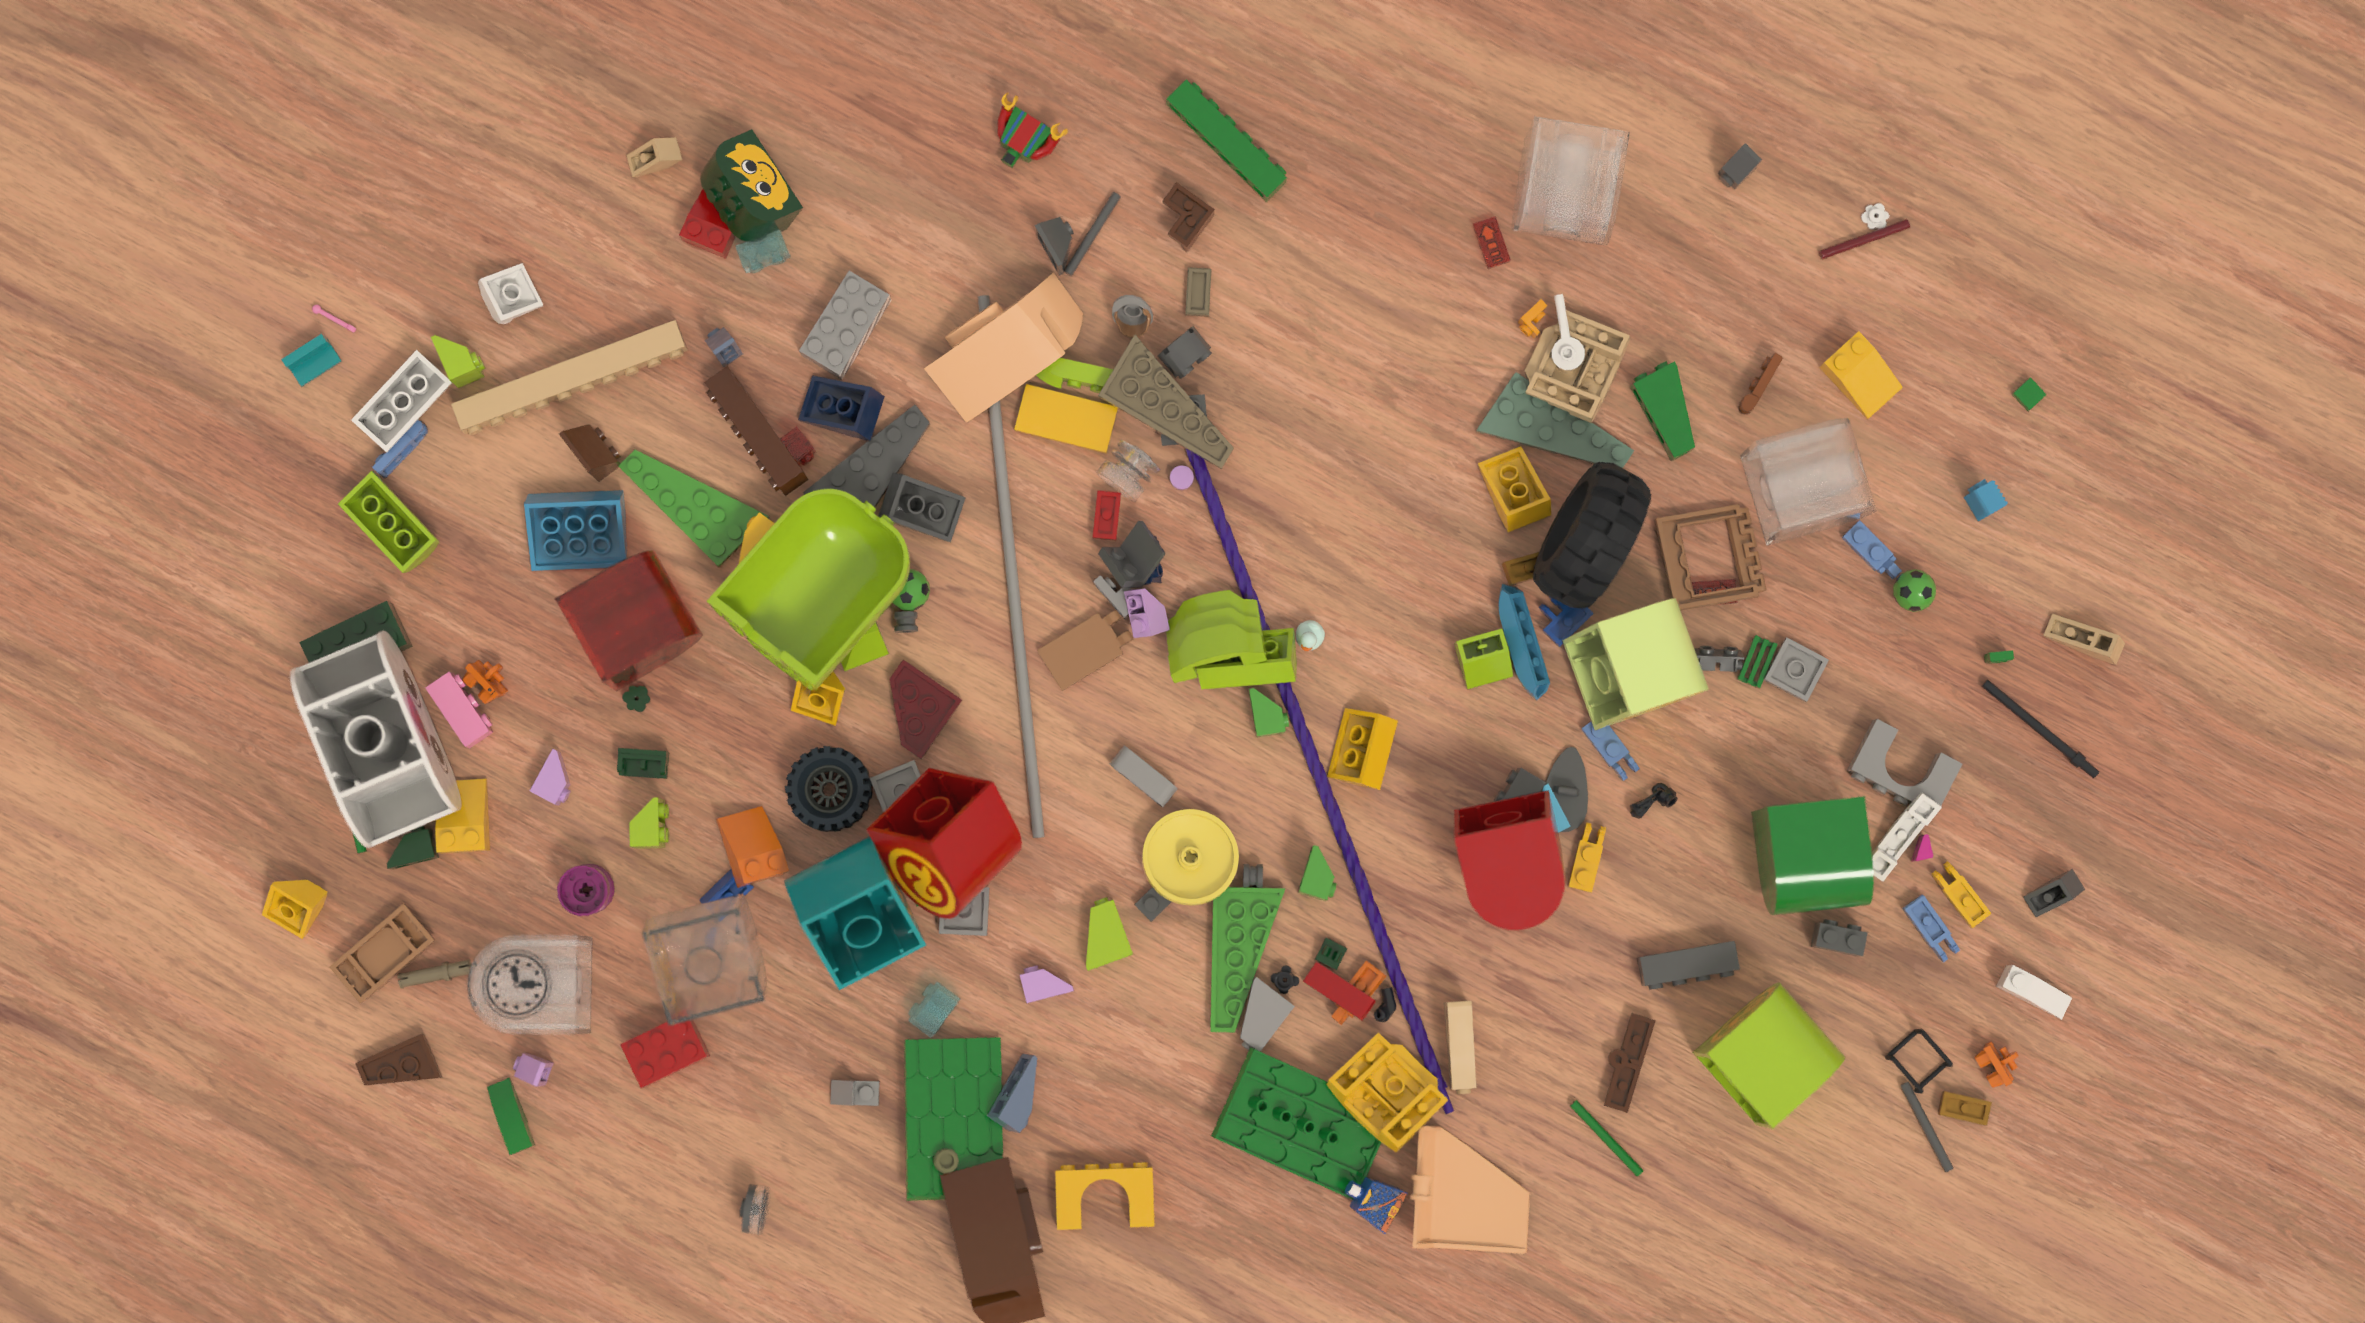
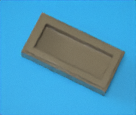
[1185,267,1211,317]

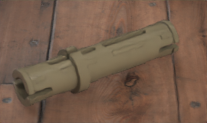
[397,959,473,989]

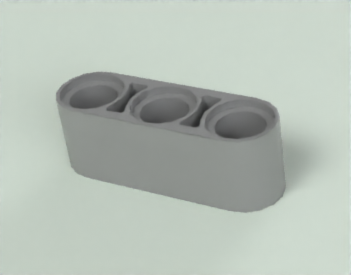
[1109,745,1178,807]

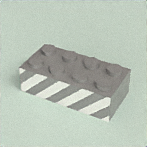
[799,271,891,380]

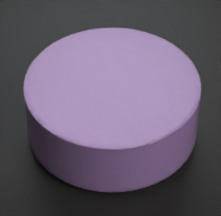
[1170,465,1194,490]

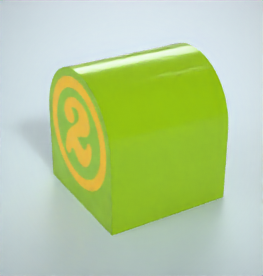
[1692,982,1845,1129]

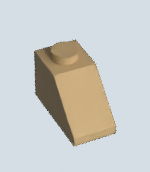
[626,138,682,178]

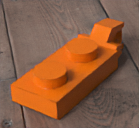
[1331,961,1387,1025]

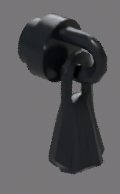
[1630,783,1678,819]

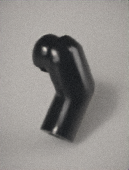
[1374,987,1397,1022]

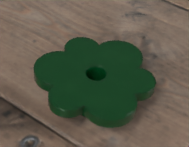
[622,686,650,712]

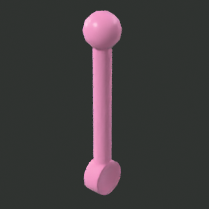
[312,305,356,333]

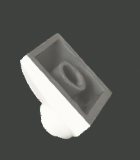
[478,263,543,324]

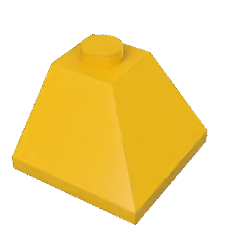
[791,671,845,726]
[262,880,328,939]

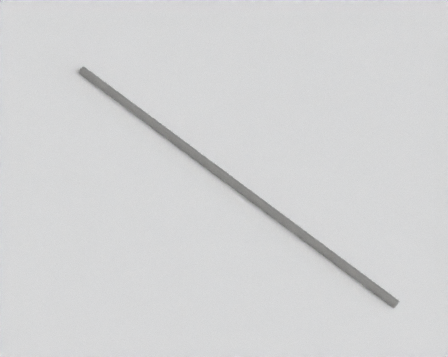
[978,295,1045,838]

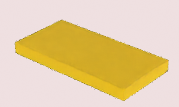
[1014,384,1118,454]

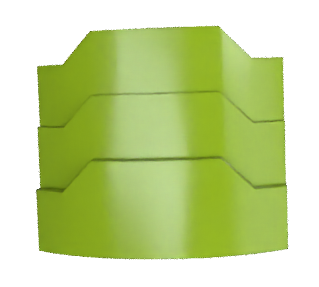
[1166,590,1267,683]

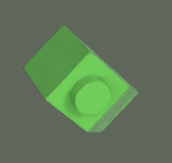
[1249,688,1289,738]

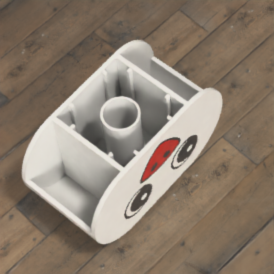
[290,631,461,848]

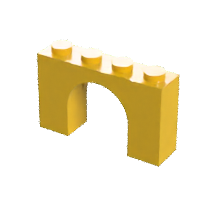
[1055,1162,1154,1230]

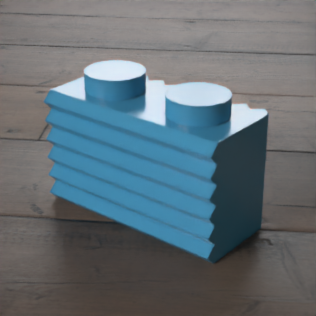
[1964,479,2008,521]

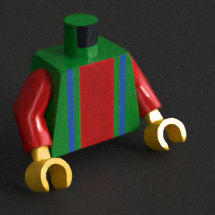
[997,92,1068,168]

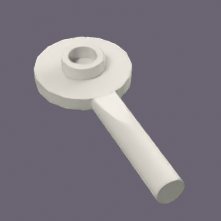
[1552,294,1585,370]

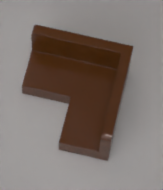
[1162,182,1215,252]

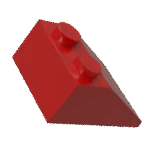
[679,189,736,259]

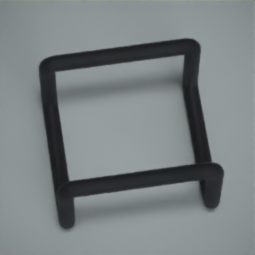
[1885,1029,1953,1093]

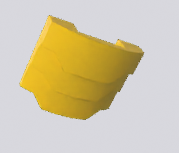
[1327,1032,1448,1152]

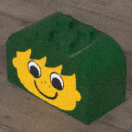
[700,129,803,243]

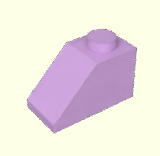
[530,749,570,806]
[1020,965,1074,1003]
[513,1053,554,1087]

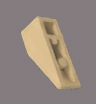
[2043,614,2125,665]

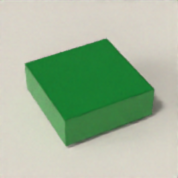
[2012,377,2047,411]
[1984,650,2014,664]

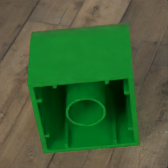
[1751,796,1874,915]

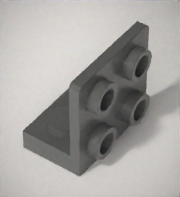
[1098,521,1165,588]

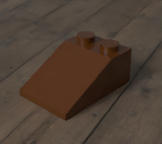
[559,424,621,482]

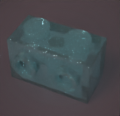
[735,230,791,274]

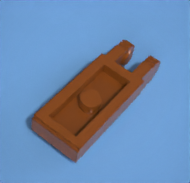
[1738,353,1783,415]

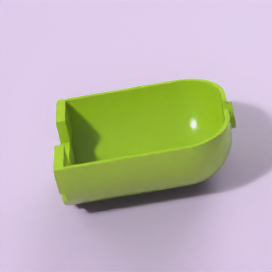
[707,489,910,691]

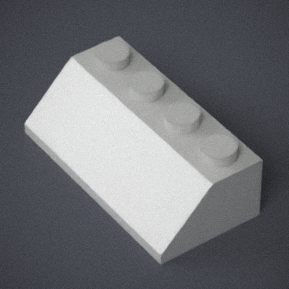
[351,350,452,452]

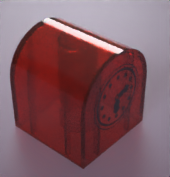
[555,550,703,692]

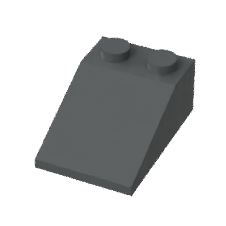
[878,473,966,542]

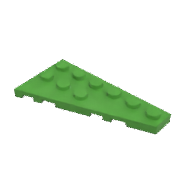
[618,450,770,567]
[1210,887,1286,1033]

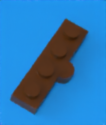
[1604,1013,1656,1113]

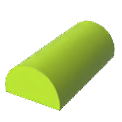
[338,471,439,573]

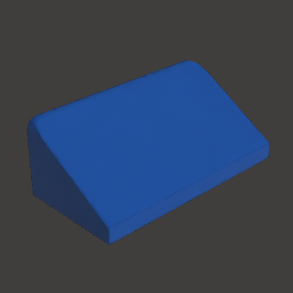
[700,869,754,921]

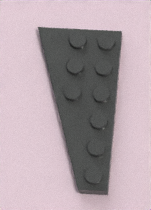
[803,405,930,507]

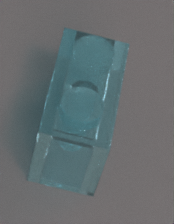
[908,982,961,1038]

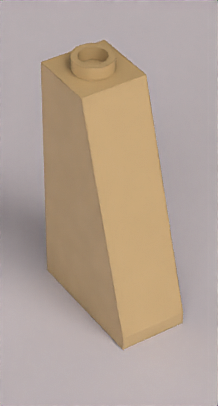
[1443,1001,1476,1094]

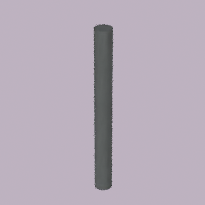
[1064,192,1121,276]
[1900,1081,1954,1172]

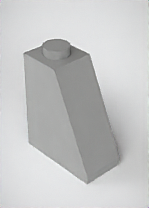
[1240,977,1295,1051]

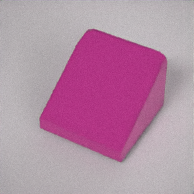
[1911,834,1933,862]

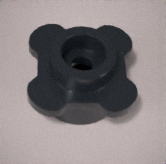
[1271,965,1299,994]

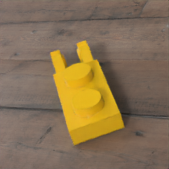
[1568,822,1606,893]
[1931,861,1991,928]

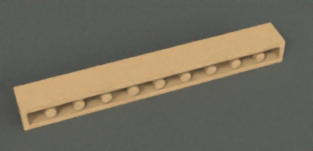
[451,320,688,435]

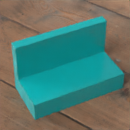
[281,334,342,387]

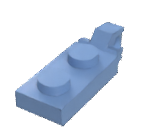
[1842,520,1902,579]

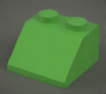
[1298,845,1337,901]

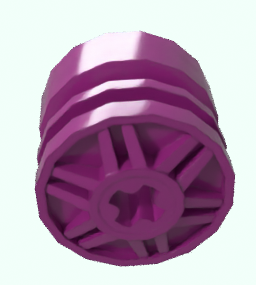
[557,864,615,916]

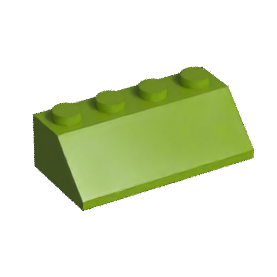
[1196,628,1297,690]

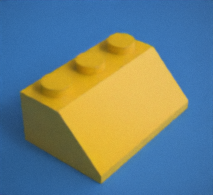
[1327,708,1398,790]

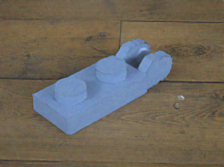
[372,420,428,478]
[1581,721,1640,781]
[1902,894,1960,962]

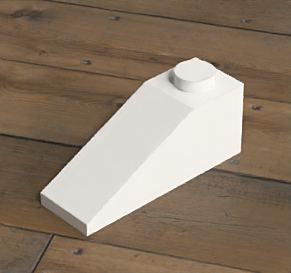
[1996,965,2072,1019]

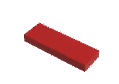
[1303,961,1376,1021]

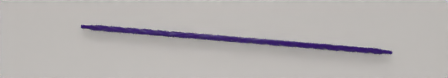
[1185,448,1454,1114]

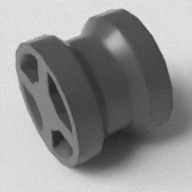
[894,611,918,633]
[1243,864,1263,888]

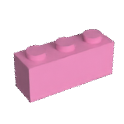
[425,672,493,749]

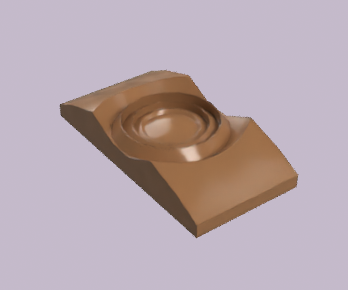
[329,904,435,1004]

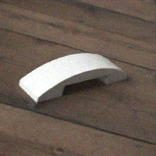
[1872,793,1942,882]

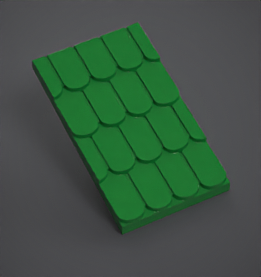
[904,1037,1003,1201]
[1211,1047,1381,1200]

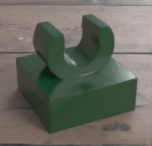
[1315,938,1347,970]

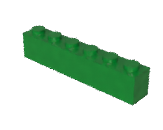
[1166,80,1287,202]

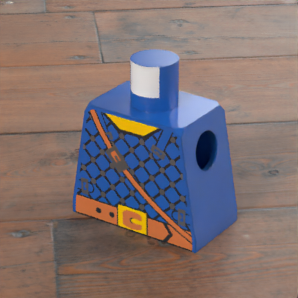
[1345,1177,1408,1234]

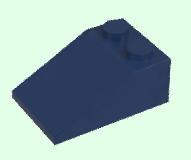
[798,376,885,441]

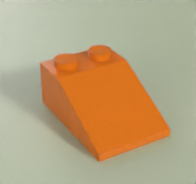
[716,806,789,888]

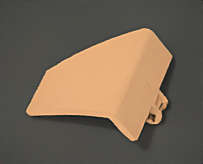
[1410,1125,1530,1254]

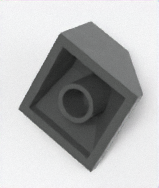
[1035,217,1074,276]

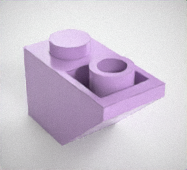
[1124,588,1170,638]

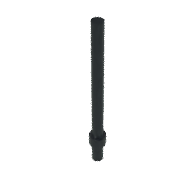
[1981,679,2100,779]

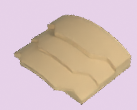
[1525,310,1630,423]

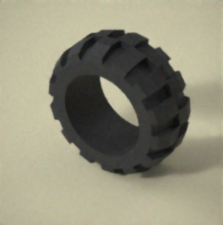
[1533,462,1651,609]

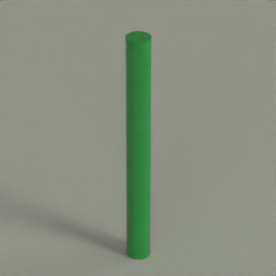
[1570,1100,1644,1177]

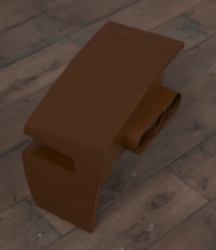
[940,1157,1045,1323]

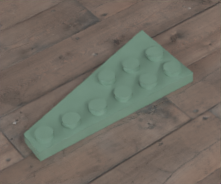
[1476,372,1634,468]

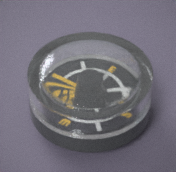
[740,1184,770,1235]

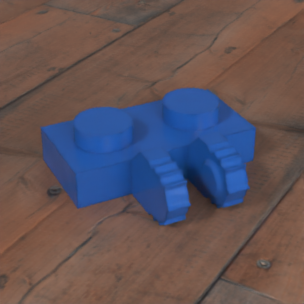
[1539,597,1594,647]

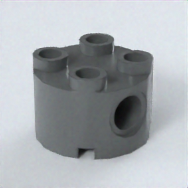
[1157,326,1212,379]

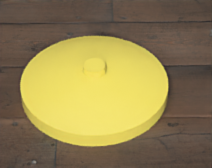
[1142,809,1239,906]

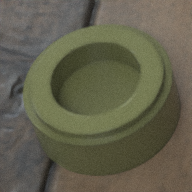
[933,1148,959,1173]

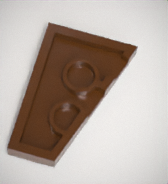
[355,1033,443,1086]

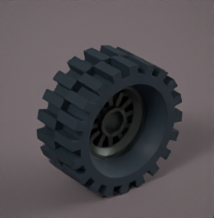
[785,746,872,832]

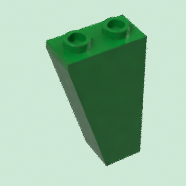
[1630,361,1695,461]

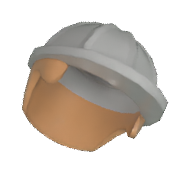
[1112,295,1153,338]

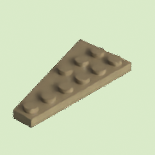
[1098,335,1234,469]

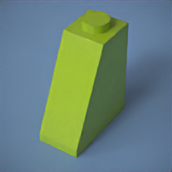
[1086,897,1133,971]

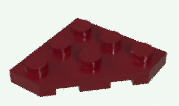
[889,660,963,759]

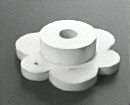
[1861,203,1889,229]

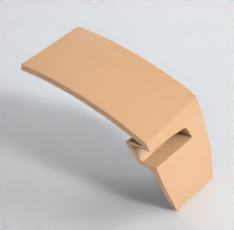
[924,272,1083,423]

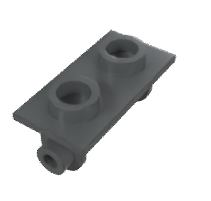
[1694,646,1744,672]

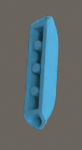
[1498,584,1550,700]

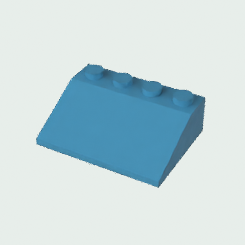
[524,490,627,571]

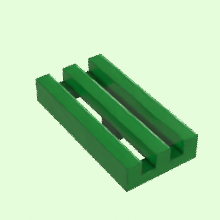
[1737,635,1778,689]

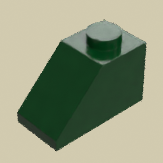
[386,826,439,870]

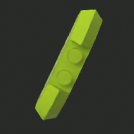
[1036,358,1114,393]

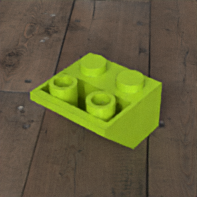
[1454,628,1513,690]
[629,797,669,849]

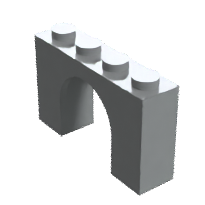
[1847,719,1962,815]

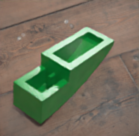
[487,1078,535,1155]

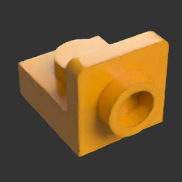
[1518,299,1547,339]

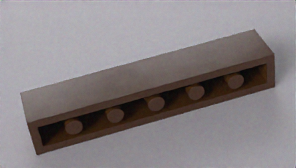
[704,366,809,496]

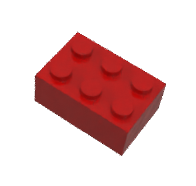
[620,1012,710,1088]

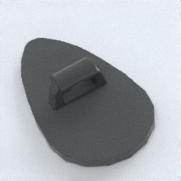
[1545,747,1588,832]

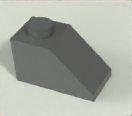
[1718,143,1762,190]
[2024,869,2085,917]

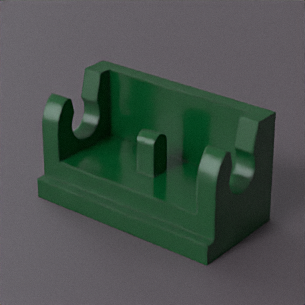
[617,748,669,779]

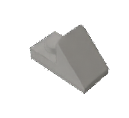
[1093,575,1131,619]
[830,1080,880,1106]

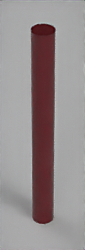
[1819,219,1910,260]

